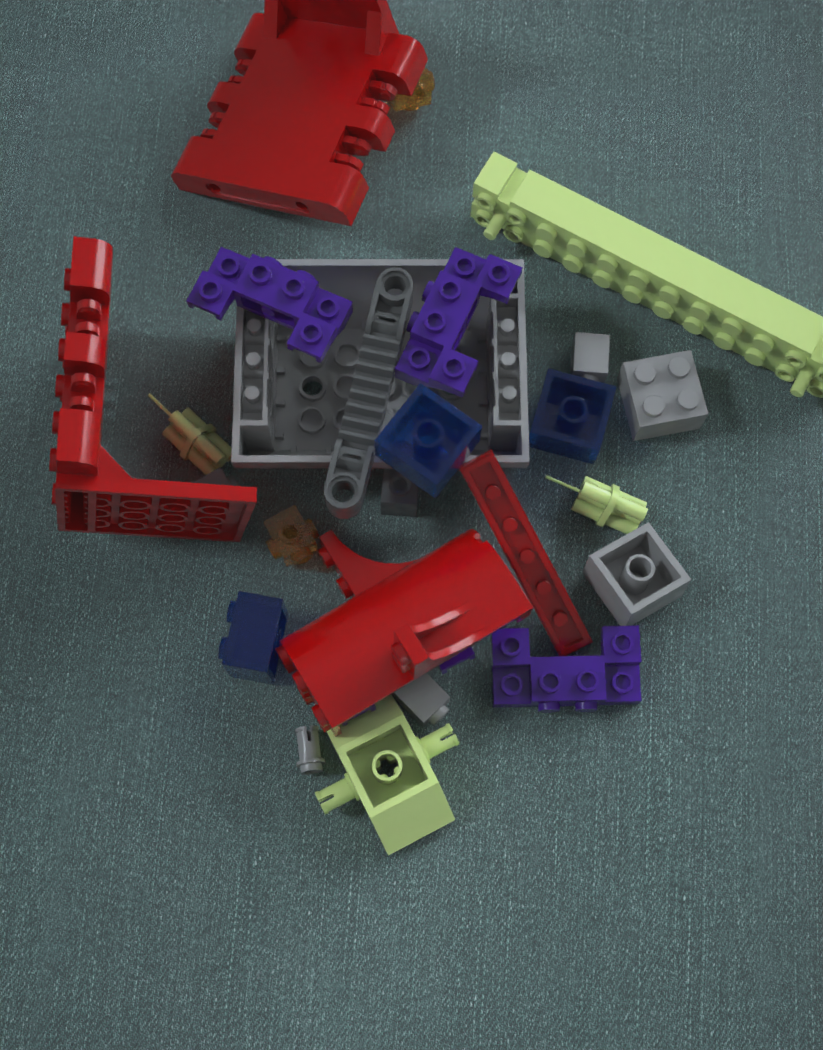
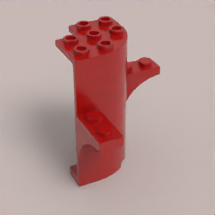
[275,529,533,737]

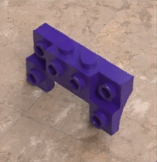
[186,247,353,363]
[395,247,523,398]
[491,625,642,713]

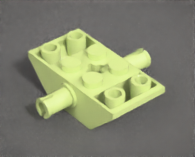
[314,694,460,856]

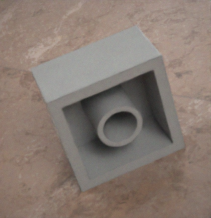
[617,350,709,441]
[582,522,691,626]

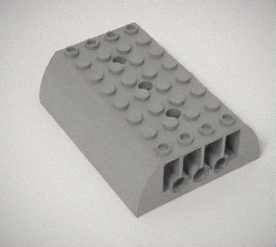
[231,259,530,469]

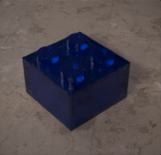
[529,368,617,465]
[374,383,482,498]
[218,591,289,685]

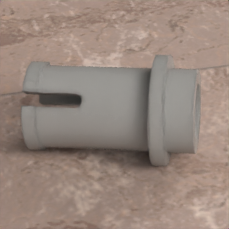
[295,725,326,775]

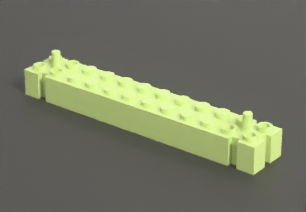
[470,151,823,398]

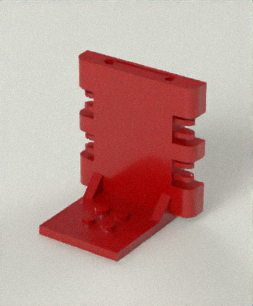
[171,0,428,226]
[49,236,257,542]

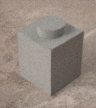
[569,332,610,389]
[392,673,450,728]

